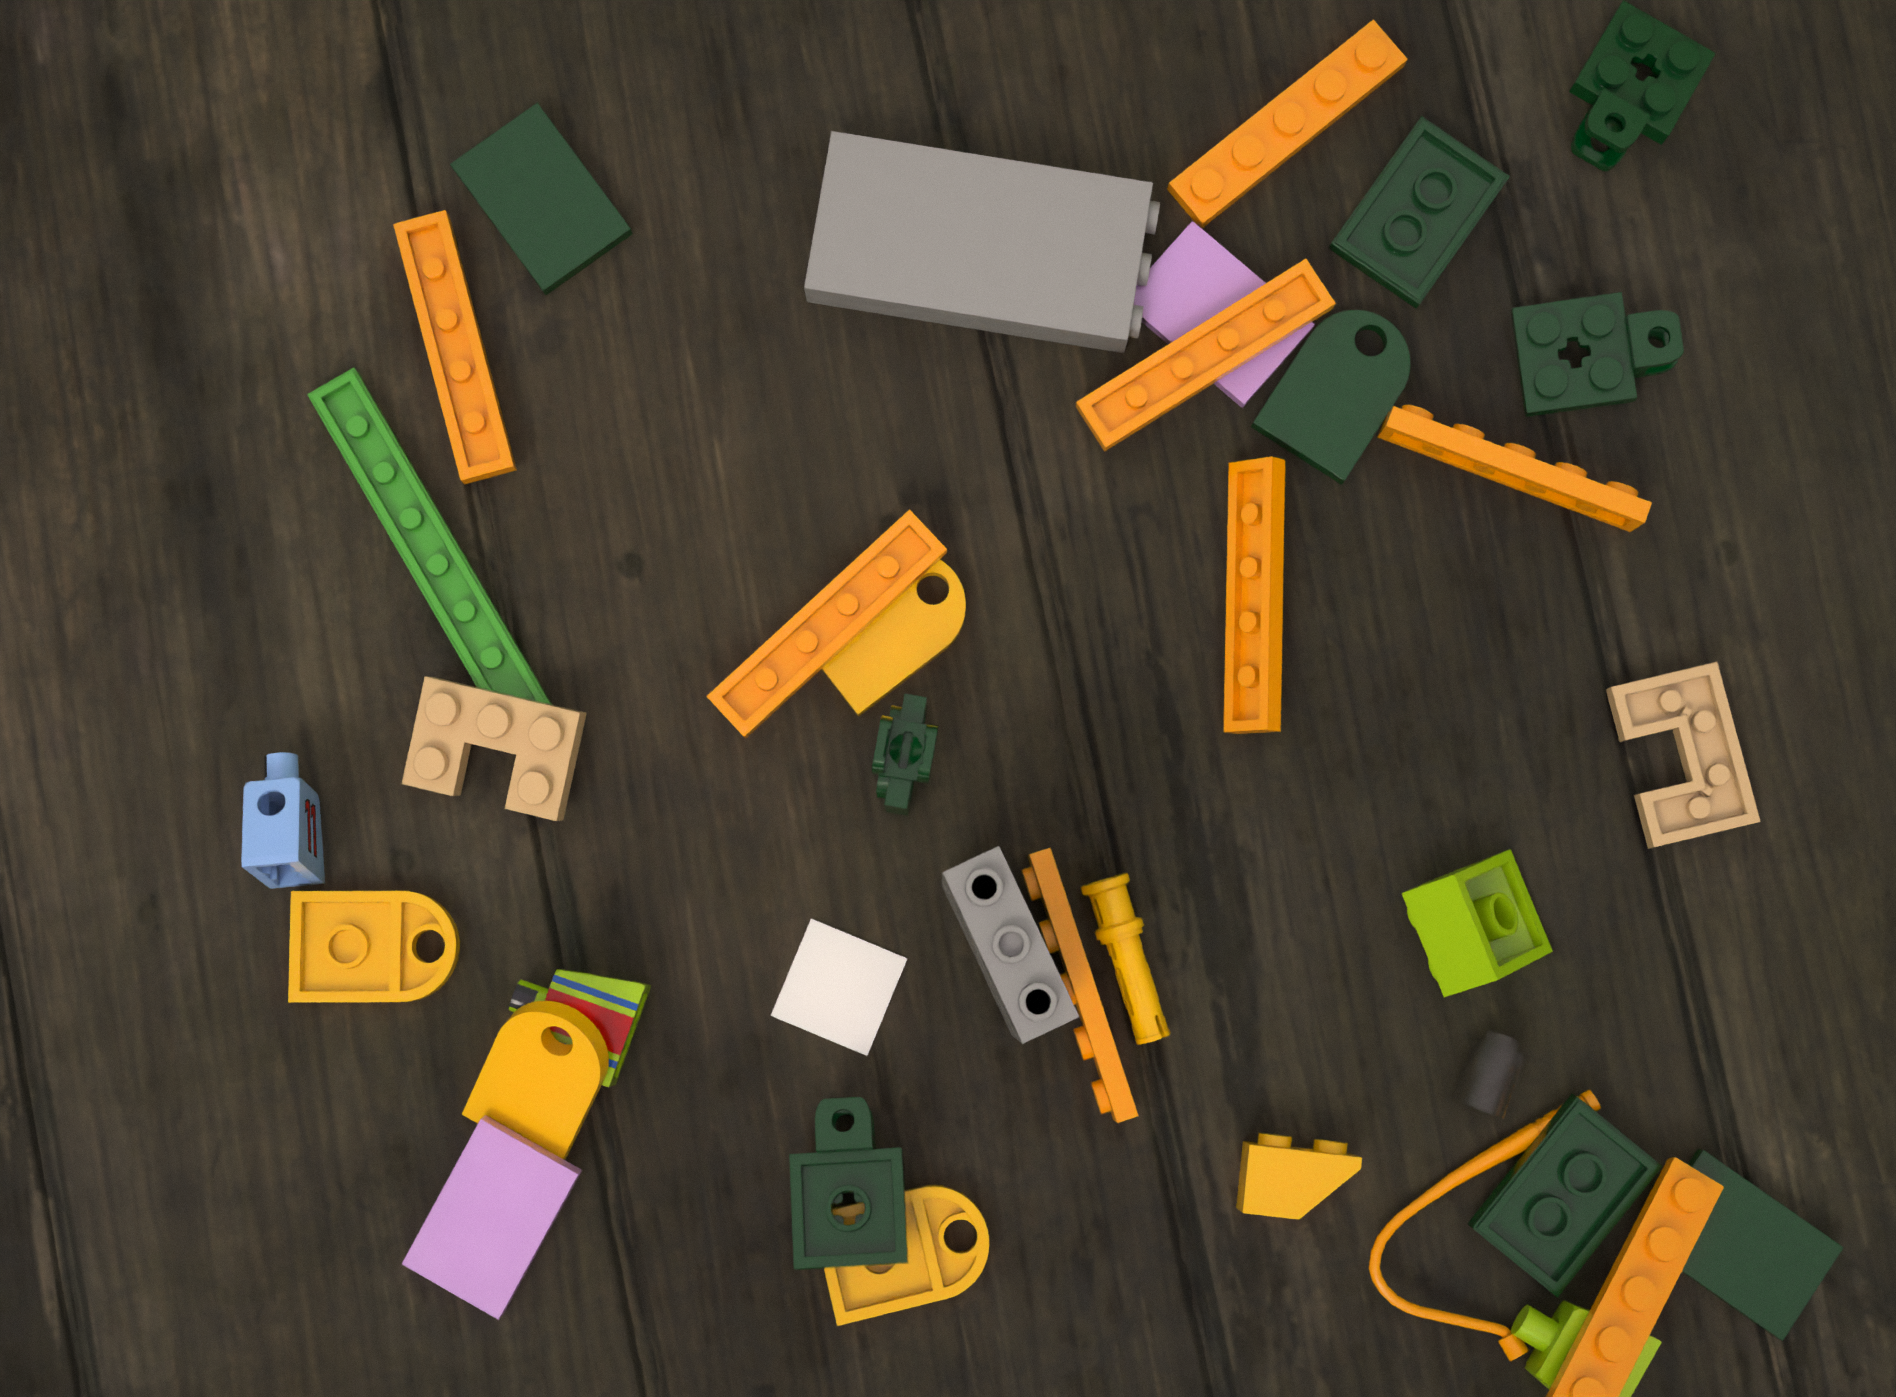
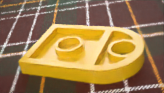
[822,560,966,717]
[288,891,460,1002]
[462,1001,609,1160]
[824,1185,989,1326]

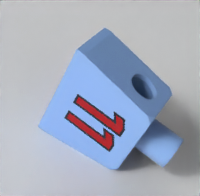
[241,752,325,889]

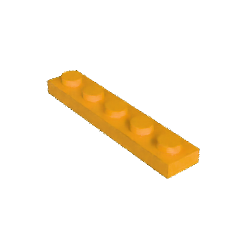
[1167,19,1408,228]
[393,210,517,485]
[1075,259,1336,452]
[1377,405,1652,532]
[1224,456,1285,734]
[706,509,947,739]
[1021,847,1138,1123]
[1546,1157,1724,1397]

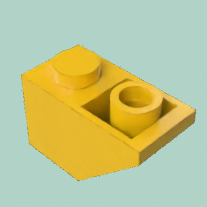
[1236,1133,1362,1220]

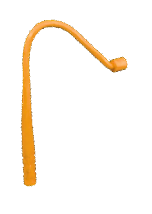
[1369,1089,1601,1361]

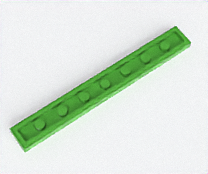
[307,368,552,704]

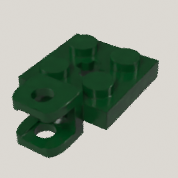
[1569,0,1716,171]
[1511,292,1684,417]
[872,694,939,816]
[789,1097,909,1270]

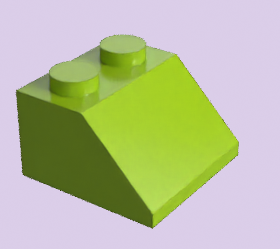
[1402,849,1553,997]

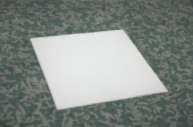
[771,919,907,1056]

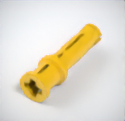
[1081,873,1171,1045]

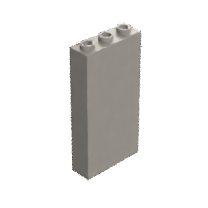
[804,131,1160,353]
[942,846,1079,1044]

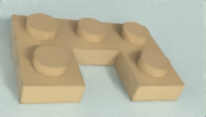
[1606,662,1761,848]
[402,676,587,821]

